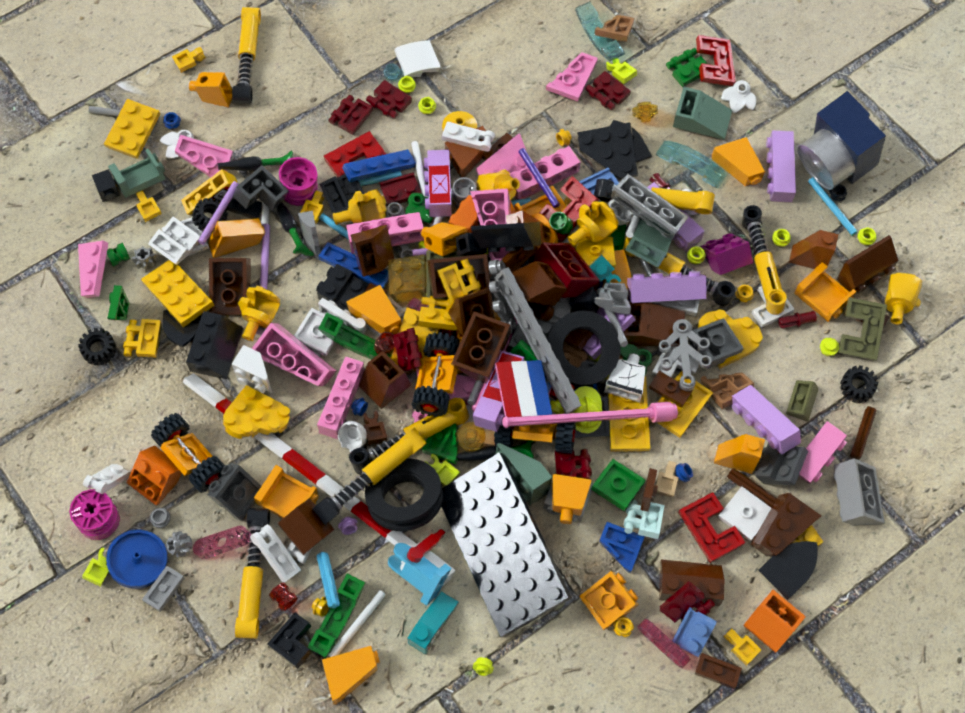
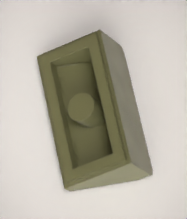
[786,380,818,421]

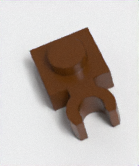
[363,411,387,445]

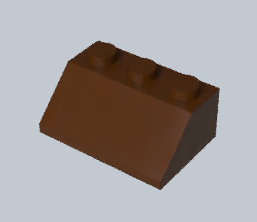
[837,235,899,294]
[427,254,490,298]
[451,312,511,384]
[659,559,725,606]

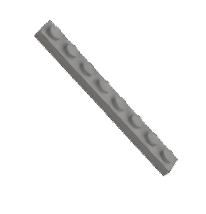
[495,267,581,414]

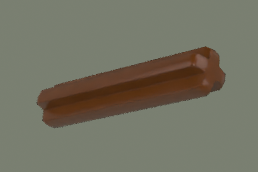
[850,406,877,460]
[727,468,777,508]

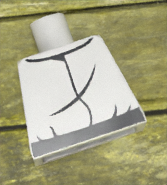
[604,354,645,403]

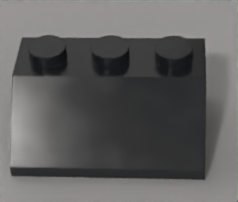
[471,222,541,252]
[186,311,243,379]

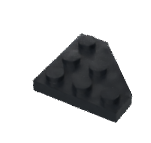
[577,122,638,179]

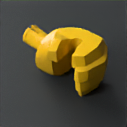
[477,169,520,200]
[333,189,387,225]
[567,201,619,247]
[885,273,922,325]
[238,286,280,341]

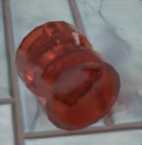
[374,332,395,355]
[269,582,298,611]

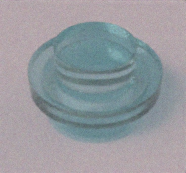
[383,63,401,80]

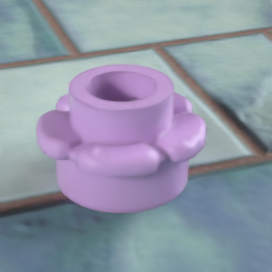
[338,517,358,535]

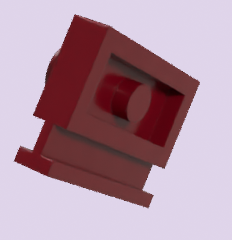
[379,172,422,206]

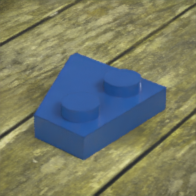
[599,522,645,573]

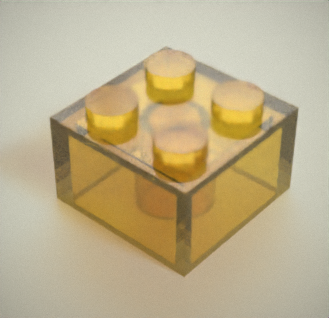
[388,254,426,303]

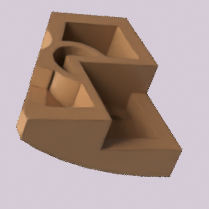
[701,372,754,409]

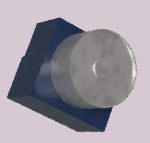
[797,91,886,190]

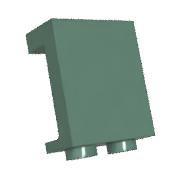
[108,149,165,198]
[625,218,671,267]

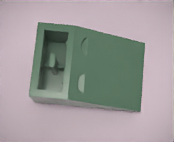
[673,87,732,140]
[495,443,552,506]

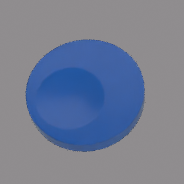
[106,529,167,589]

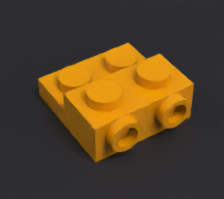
[579,571,639,630]

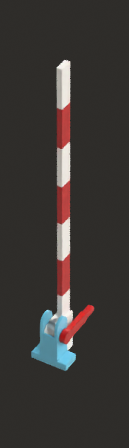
[183,373,456,606]

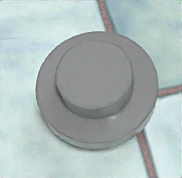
[150,508,171,528]

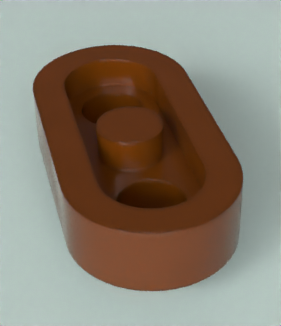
[533,302,554,322]

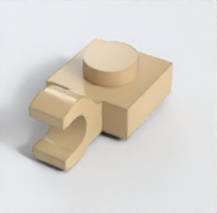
[656,461,679,498]

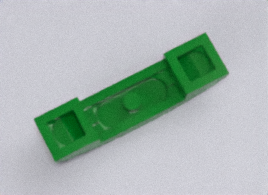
[318,312,394,360]
[307,573,365,658]

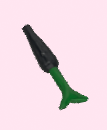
[217,150,293,171]
[277,202,314,256]
[458,440,534,462]

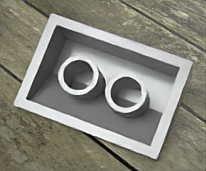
[834,458,885,526]

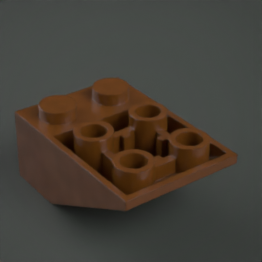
[623,302,685,346]

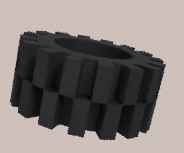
[192,198,228,232]
[78,328,117,365]
[840,365,878,403]

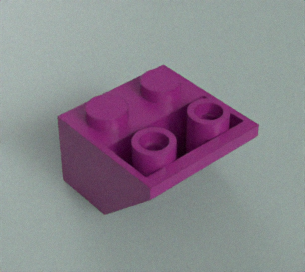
[700,233,753,275]

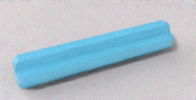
[316,552,340,609]

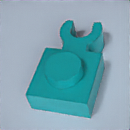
[589,254,621,283]

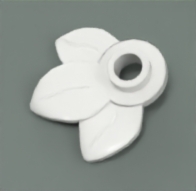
[721,80,756,113]
[160,130,194,159]

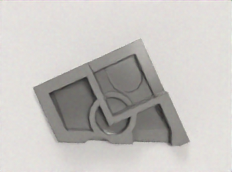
[298,211,321,260]
[595,283,631,314]

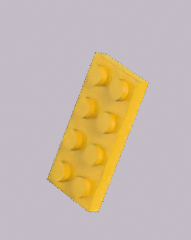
[141,260,214,327]
[607,376,650,452]

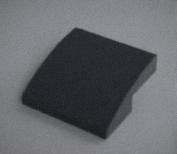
[319,174,365,213]

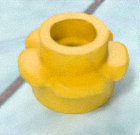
[556,129,572,146]
[735,284,754,302]
[312,597,330,617]
[613,617,634,637]

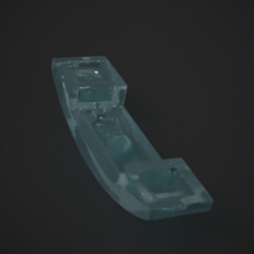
[575,2,625,61]
[656,141,727,189]

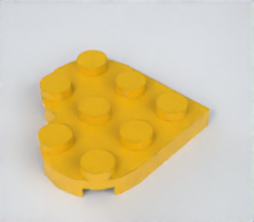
[698,309,763,369]
[223,385,290,439]

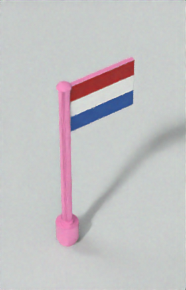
[495,360,678,428]

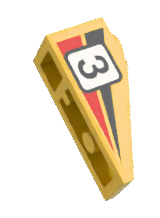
[181,169,238,215]

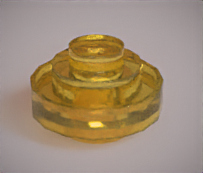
[632,102,658,122]
[457,422,486,451]

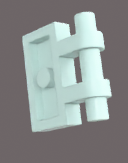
[624,500,664,539]

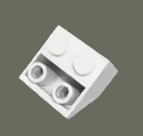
[232,345,272,396]

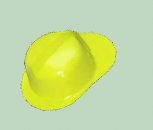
[572,386,602,434]

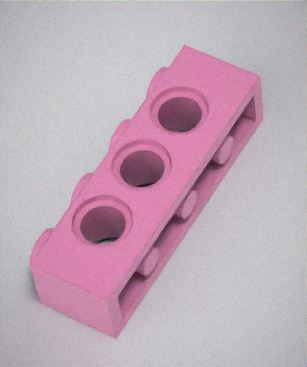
[510,146,581,200]
[346,212,424,254]
[317,357,365,439]

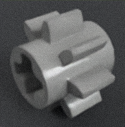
[132,246,157,271]
[166,531,192,558]

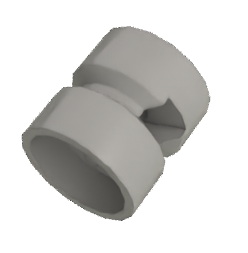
[452,177,476,209]

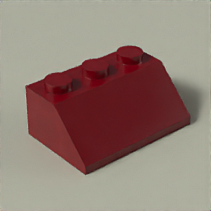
[533,242,600,298]

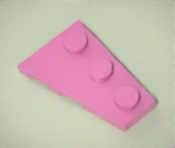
[546,52,598,102]
[476,133,527,176]
[175,135,233,178]
[78,240,108,298]

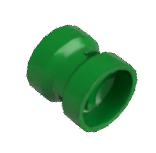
[549,212,573,235]
[107,242,130,267]

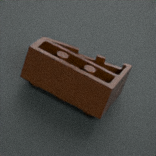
[750,493,822,556]

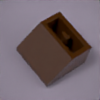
[350,225,395,277]
[512,261,567,306]
[359,351,411,409]

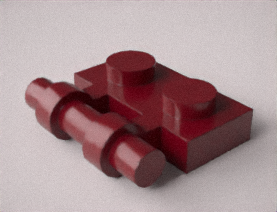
[585,71,631,110]
[366,80,412,119]
[328,95,373,135]
[393,328,422,372]
[554,449,592,480]
[660,581,715,626]

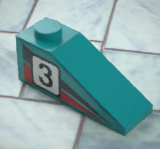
[407,591,459,655]

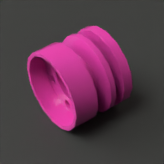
[279,157,318,206]
[69,489,120,540]

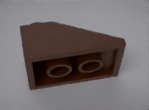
[209,258,251,315]

